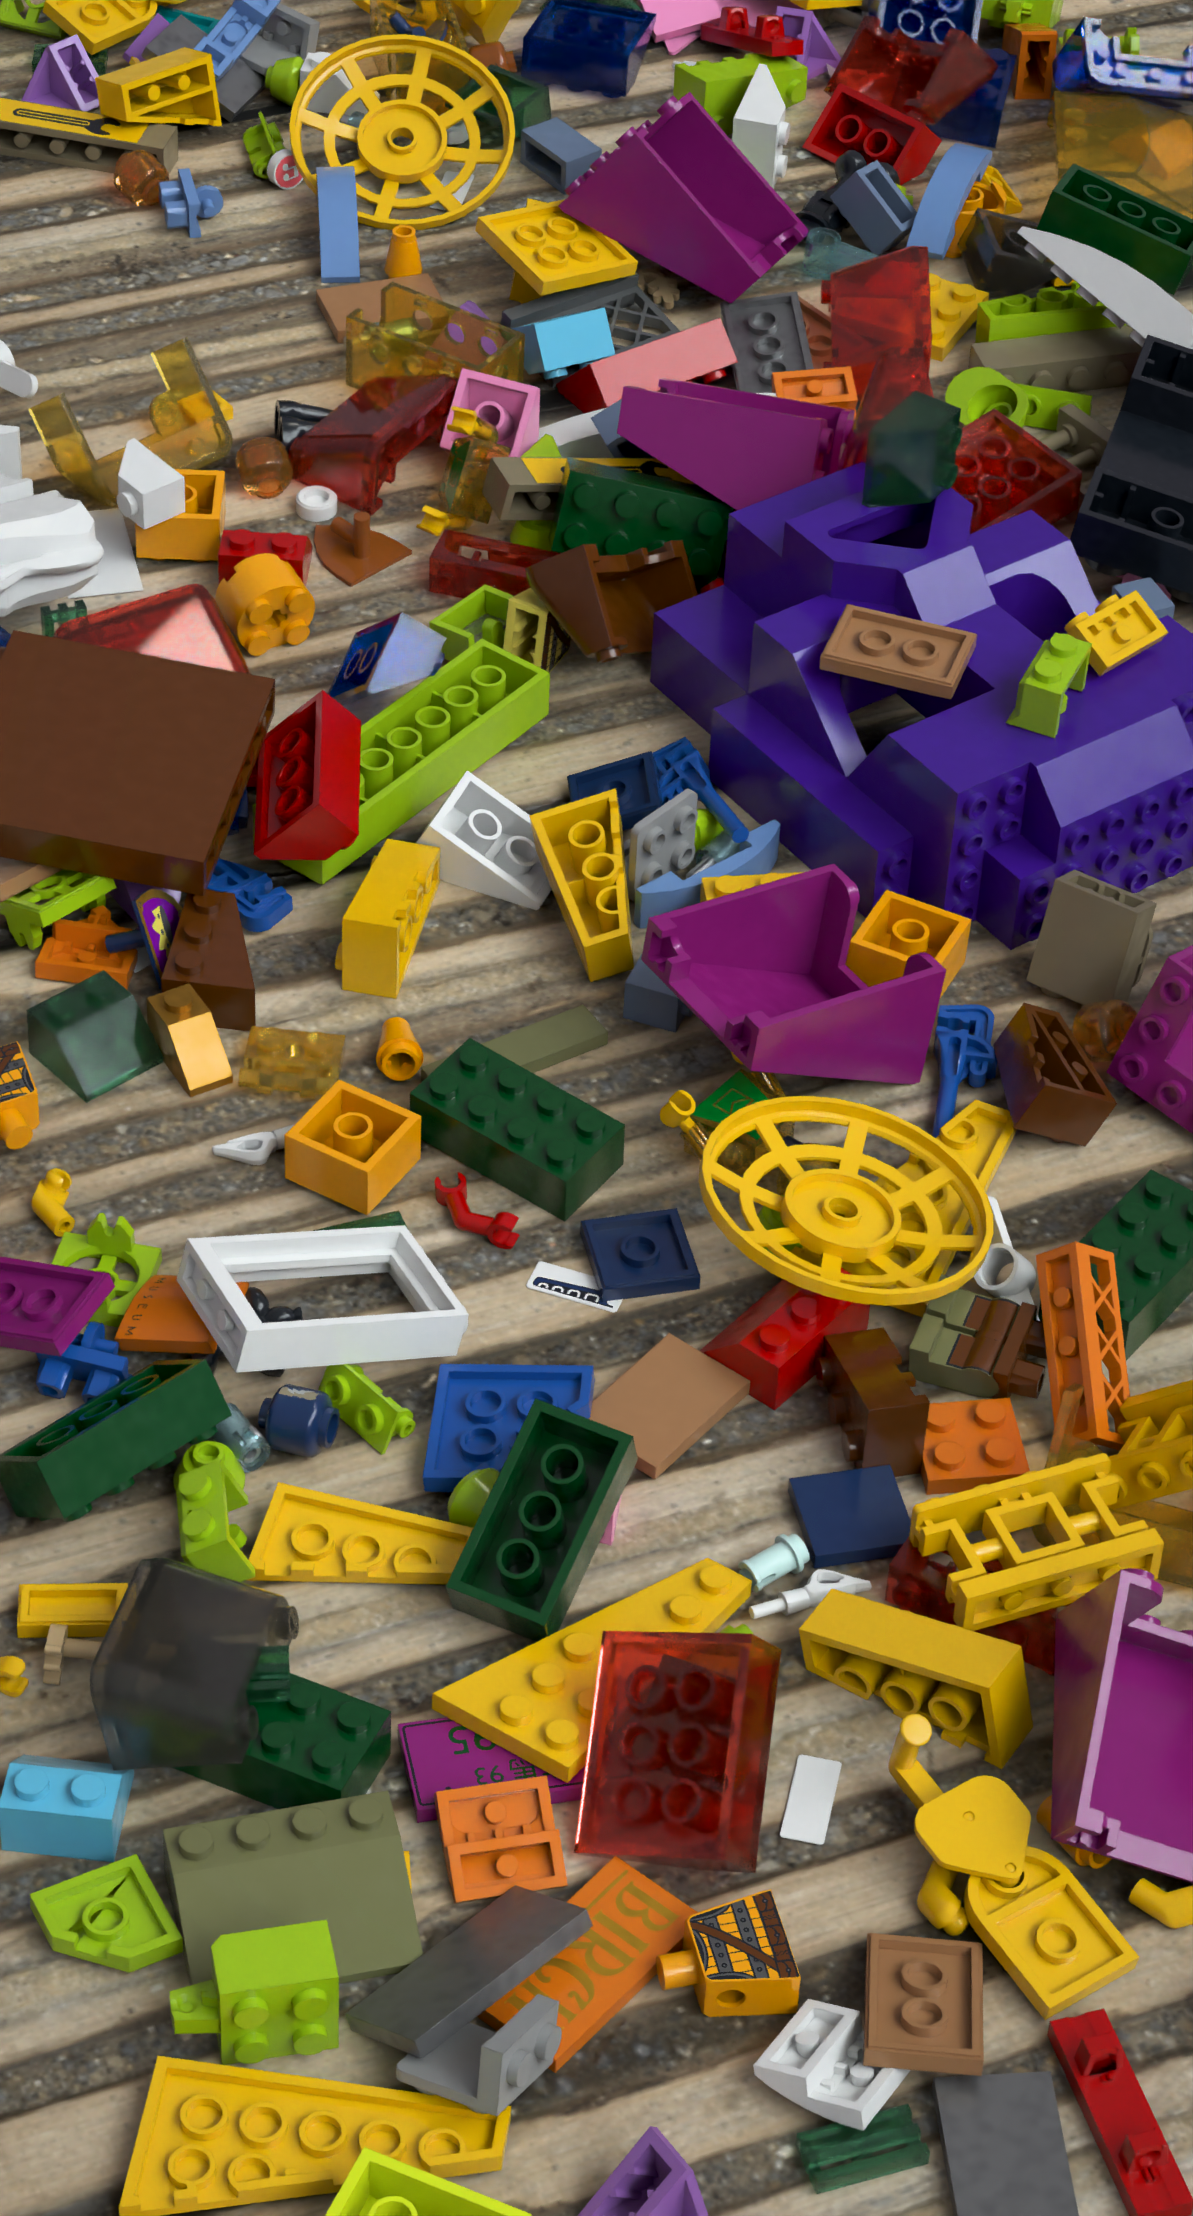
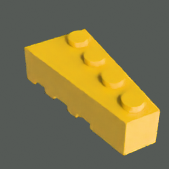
[529,788,634,982]
[335,839,440,999]
[799,1589,1033,1769]

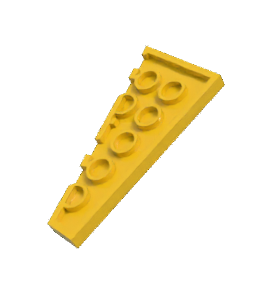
[432,1558,752,1783]
[119,2056,511,2216]

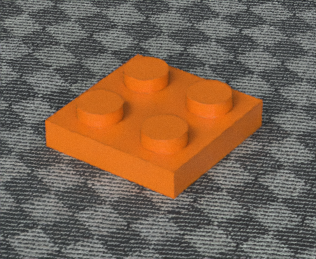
[921,1398,1030,1495]

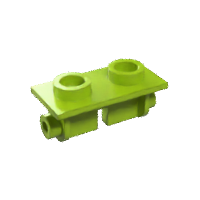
[242,111,285,179]
[1014,383,1092,431]
[318,1364,416,1455]

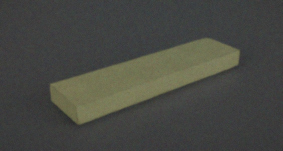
[421,1005,608,1081]

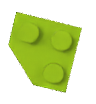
[29,1854,183,1973]

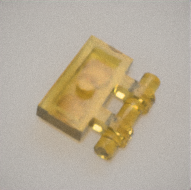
[238,1026,346,1099]

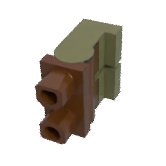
[909,1274,1047,1399]

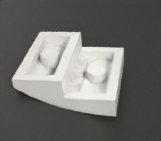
[753,1999,911,2131]

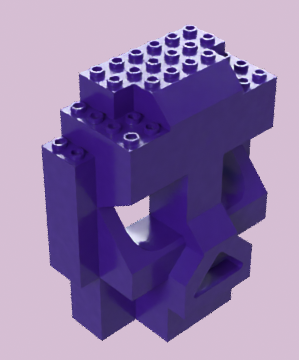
[650,460,1193,950]

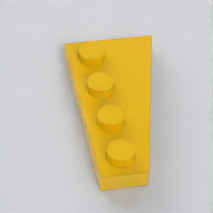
[246,1482,473,1585]

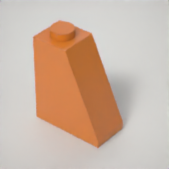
[1001,23,1058,100]

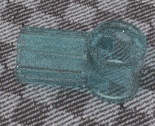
[802,227,881,286]

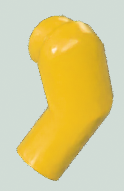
[31,1168,75,1237]
[917,1860,969,1936]
[1129,1878,1193,1929]

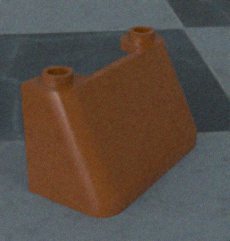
[525,540,698,664]

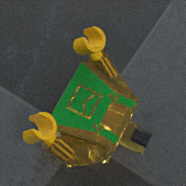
[416,406,511,537]
[660,1052,804,1176]

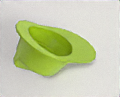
[945,367,1029,443]

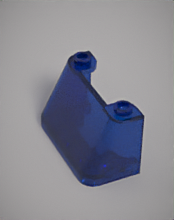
[1052,17,1193,108]

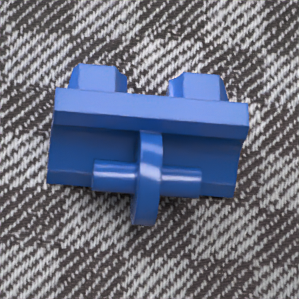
[35,1321,132,1403]

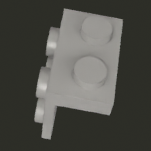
[240,3,320,77]
[624,789,698,902]
[396,1994,562,2117]

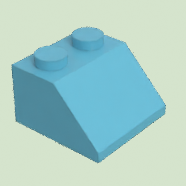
[502,307,616,379]
[0,1754,134,1862]

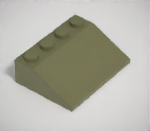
[163,1790,423,1985]

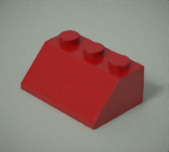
[802,83,942,185]
[700,1266,872,1411]

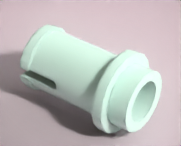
[738,1534,810,1593]

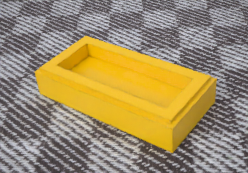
[17,1583,128,1638]

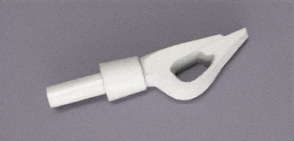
[212,1124,294,1165]
[749,1569,872,1619]

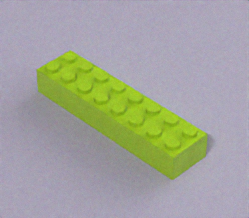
[253,638,550,885]

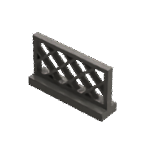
[500,272,681,388]

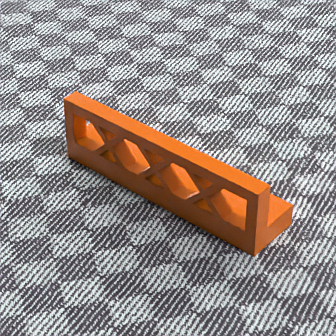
[1036,1241,1130,1454]

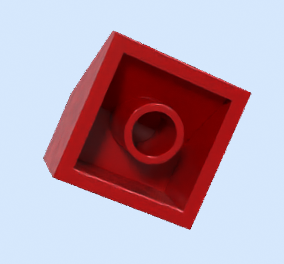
[218,529,312,586]

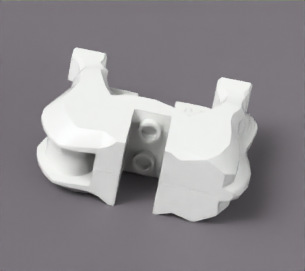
[0,473,104,617]

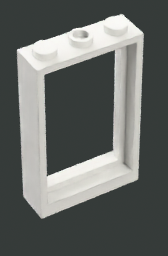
[177,1225,469,1373]

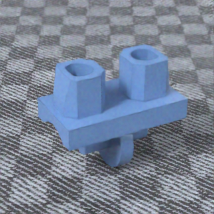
[159,168,224,238]

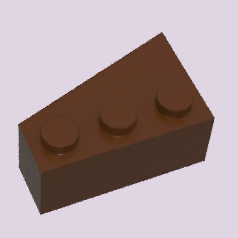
[161,889,256,1032]
[993,1003,1117,1147]
[815,1327,930,1477]

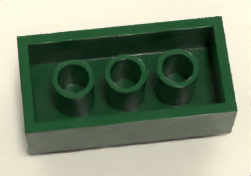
[1036,163,1193,295]
[548,457,734,584]
[410,1038,625,1222]
[1038,1169,1193,1361]
[0,1359,232,1522]
[446,1398,638,1642]
[140,1636,391,1809]

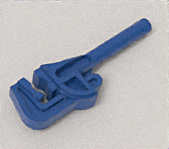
[652,737,749,843]
[207,857,293,932]
[932,1004,997,1138]

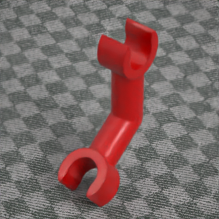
[435,1172,520,1249]

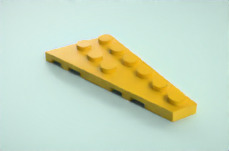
[790,1099,1017,1317]

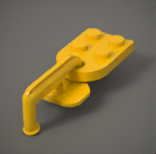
[43,0,186,55]
[888,1713,1139,2020]

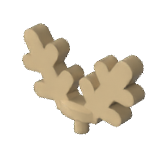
[636,266,680,309]

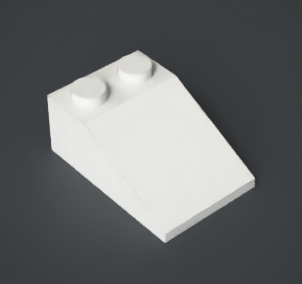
[732,63,790,189]
[416,771,552,910]

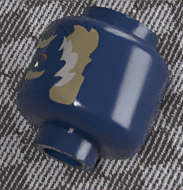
[258,1384,340,1458]

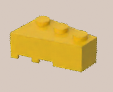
[95,47,222,126]

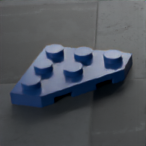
[423,1364,595,1492]

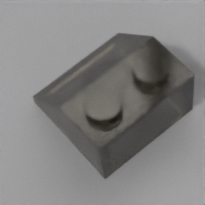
[957,208,1057,297]

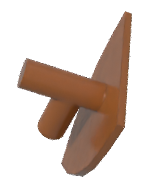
[314,512,412,587]

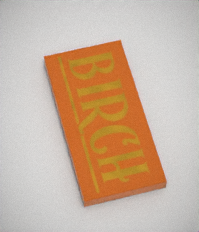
[477,1855,698,2073]

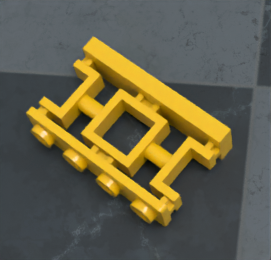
[1107,1380,1193,1510]
[909,1453,1164,1631]

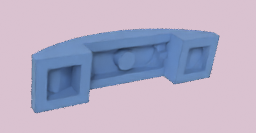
[194,0,281,81]
[906,143,992,261]
[316,166,360,283]
[634,819,780,928]

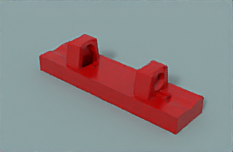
[701,6,804,57]
[1047,2008,1193,2216]

